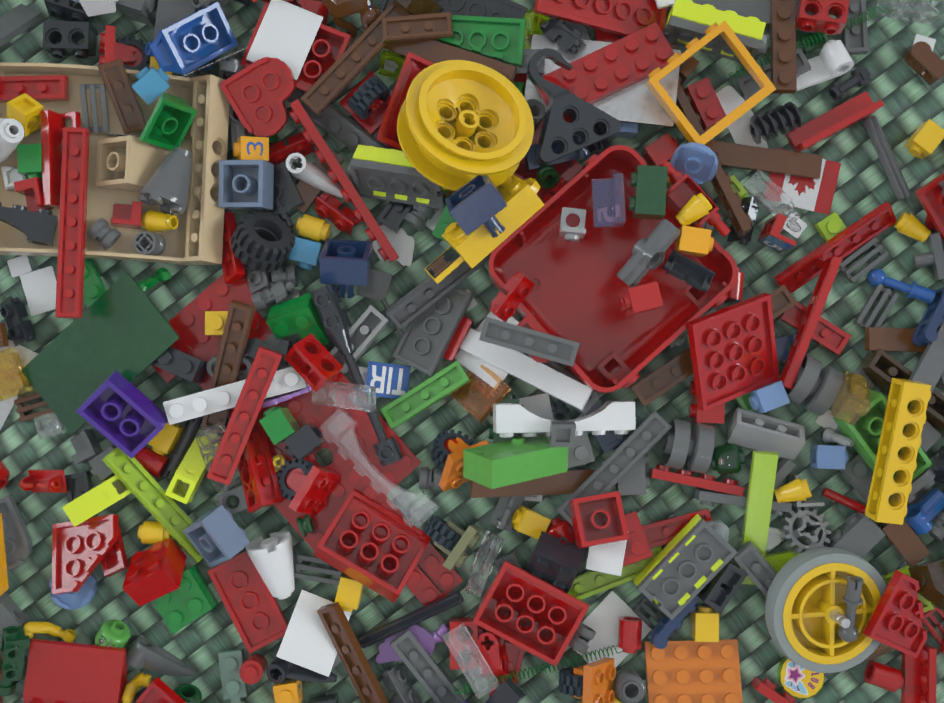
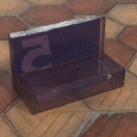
[591,173,626,228]

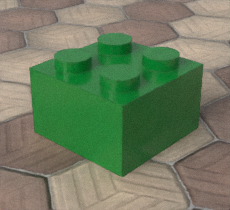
[152,565,219,634]

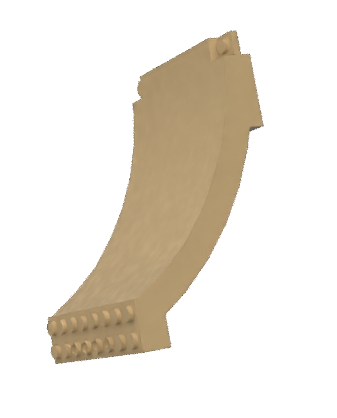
[0,62,230,266]

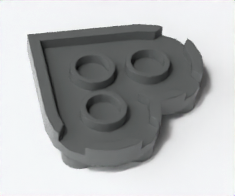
[0,495,33,570]

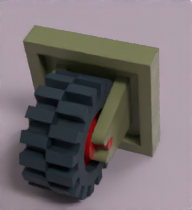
[423,515,482,570]

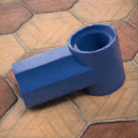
[904,488,944,535]

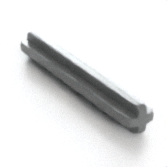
[863,116,911,201]

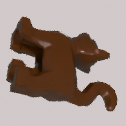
[321,0,383,40]

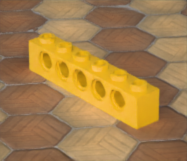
[865,378,931,525]

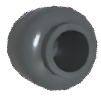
[614,670,646,703]

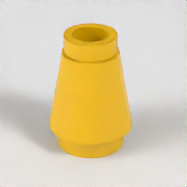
[675,193,713,226]
[141,209,178,233]
[893,212,931,243]
[774,478,812,503]

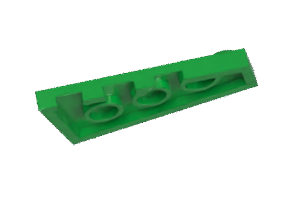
[433,15,526,68]

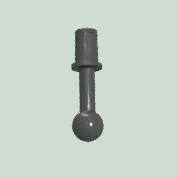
[838,576,864,642]

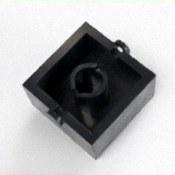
[526,531,586,593]

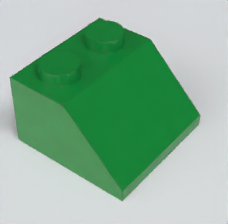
[139,92,198,151]

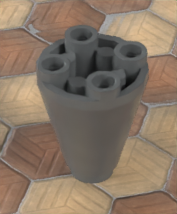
[139,147,192,215]

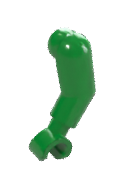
[137,267,172,293]

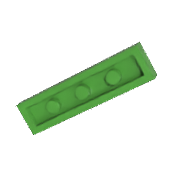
[380,360,471,429]

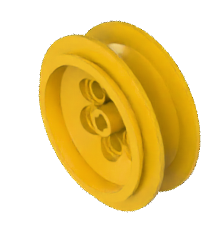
[397,60,534,191]

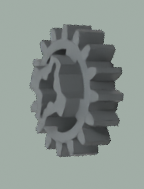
[779,507,832,555]

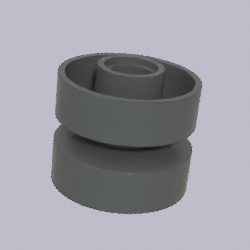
[785,355,844,416]
[663,418,715,474]

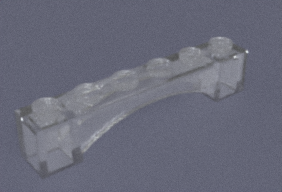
[319,408,439,528]

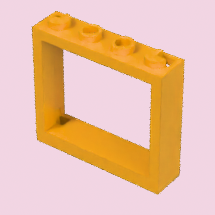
[645,21,776,145]

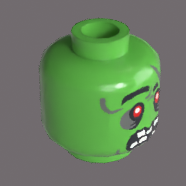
[95,619,130,648]

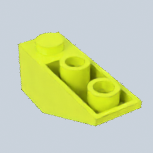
[165,429,221,504]
[62,475,131,527]

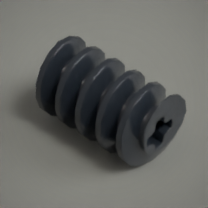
[749,102,802,145]

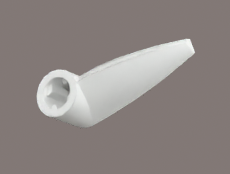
[286,153,343,198]

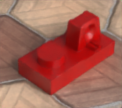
[101,525,129,577]

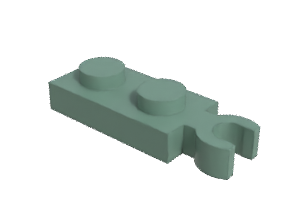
[218,648,248,703]

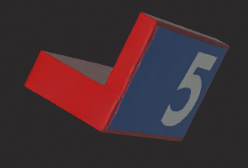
[757,213,797,253]

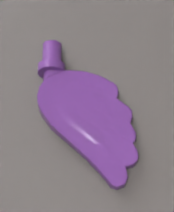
[261,385,313,409]
[376,623,450,664]

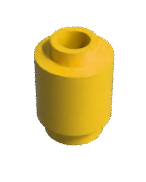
[296,214,331,242]
[137,521,174,545]

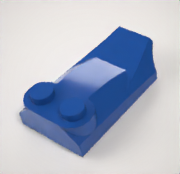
[150,2,238,75]

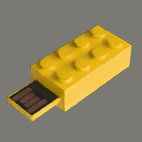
[424,174,544,284]

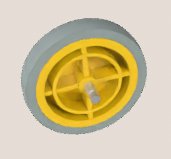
[765,547,887,673]

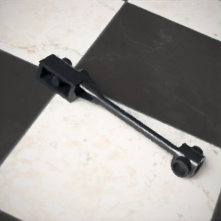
[310,284,403,467]

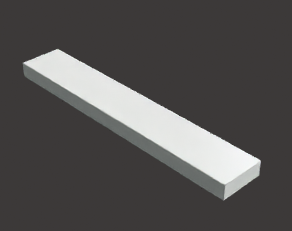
[460,328,593,411]

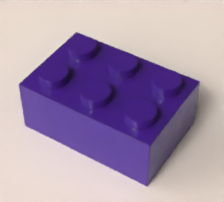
[76,370,168,459]

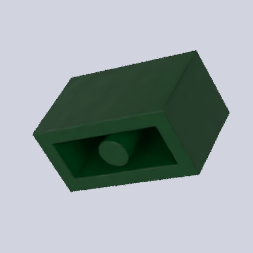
[629,165,668,220]

